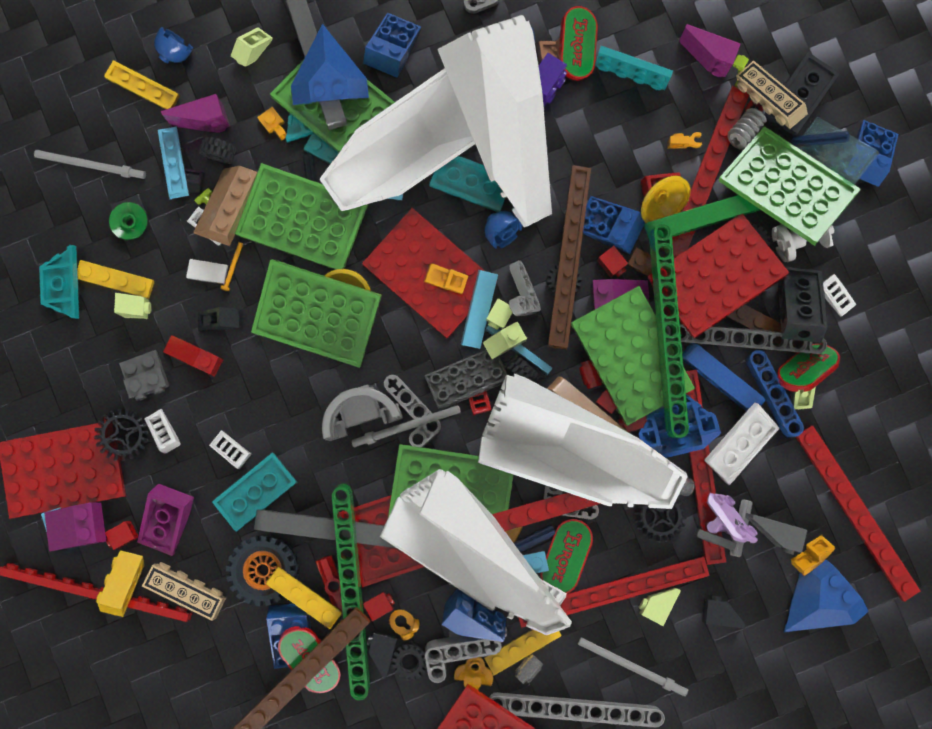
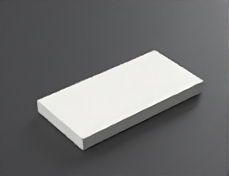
[704,403,779,485]

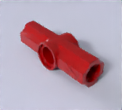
[315,555,353,616]

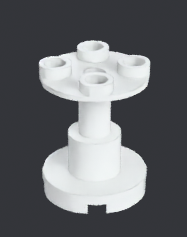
[772,224,834,262]

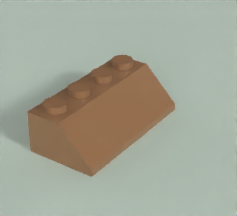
[194,166,257,246]

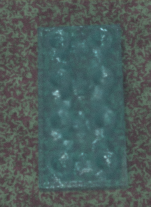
[797,117,879,184]

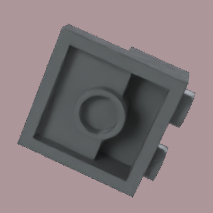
[119,350,169,401]

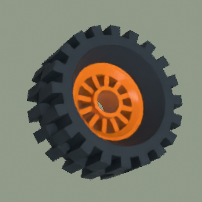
[226,535,299,606]

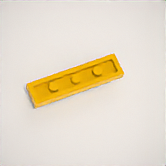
[104,60,180,109]
[77,260,154,299]
[266,566,342,629]
[484,629,562,675]

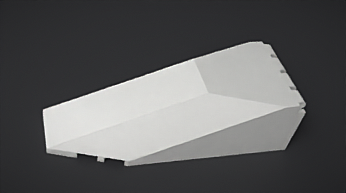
[437,15,552,227]
[320,68,475,211]
[478,374,688,509]
[380,469,572,636]

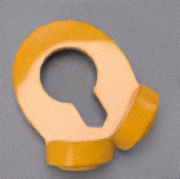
[389,609,420,640]

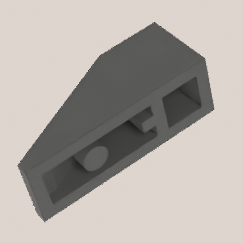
[745,513,807,555]

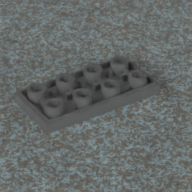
[425,350,508,411]

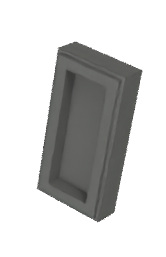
[694,529,737,550]

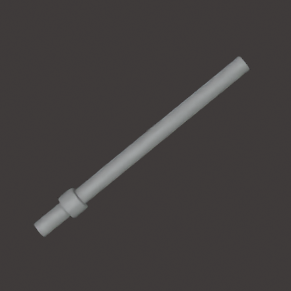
[34,150,146,179]
[352,405,461,447]
[578,637,688,696]

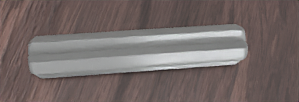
[730,500,753,557]

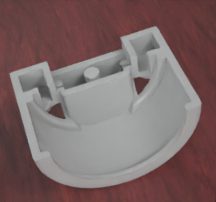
[322,385,403,441]

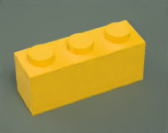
[96,551,145,617]

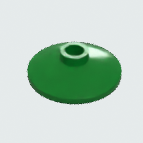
[109,202,148,240]

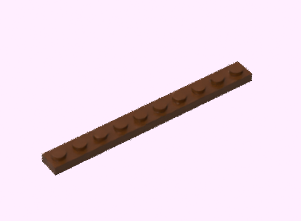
[547,165,591,350]
[627,247,801,354]
[232,607,370,729]

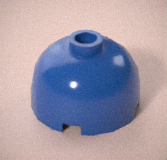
[154,27,193,63]
[484,211,523,249]

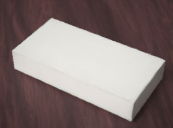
[186,259,228,284]

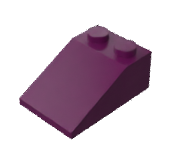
[679,24,740,77]
[161,94,230,133]
[591,279,649,311]
[137,484,194,556]
[44,503,106,552]

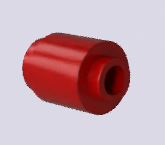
[579,360,602,389]

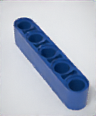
[682,343,765,412]
[746,350,804,437]

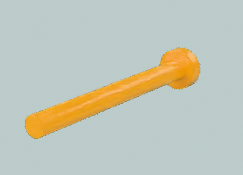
[220,242,243,292]

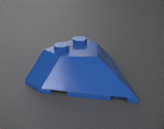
[291,24,369,105]
[639,395,721,458]
[784,559,869,632]

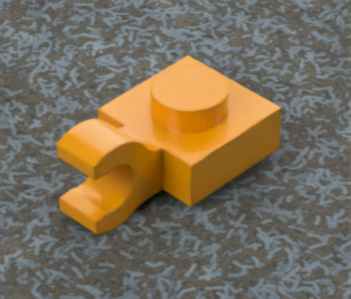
[257,106,286,140]
[667,132,702,149]

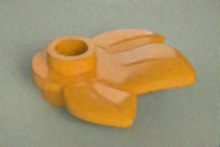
[454,657,493,690]

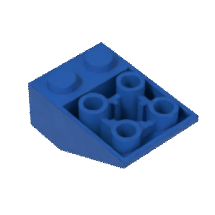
[363,13,421,77]
[844,120,898,187]
[583,196,645,254]
[442,588,506,642]
[266,604,311,669]

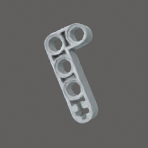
[384,375,441,448]
[425,635,501,683]

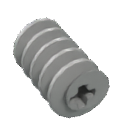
[727,108,767,150]

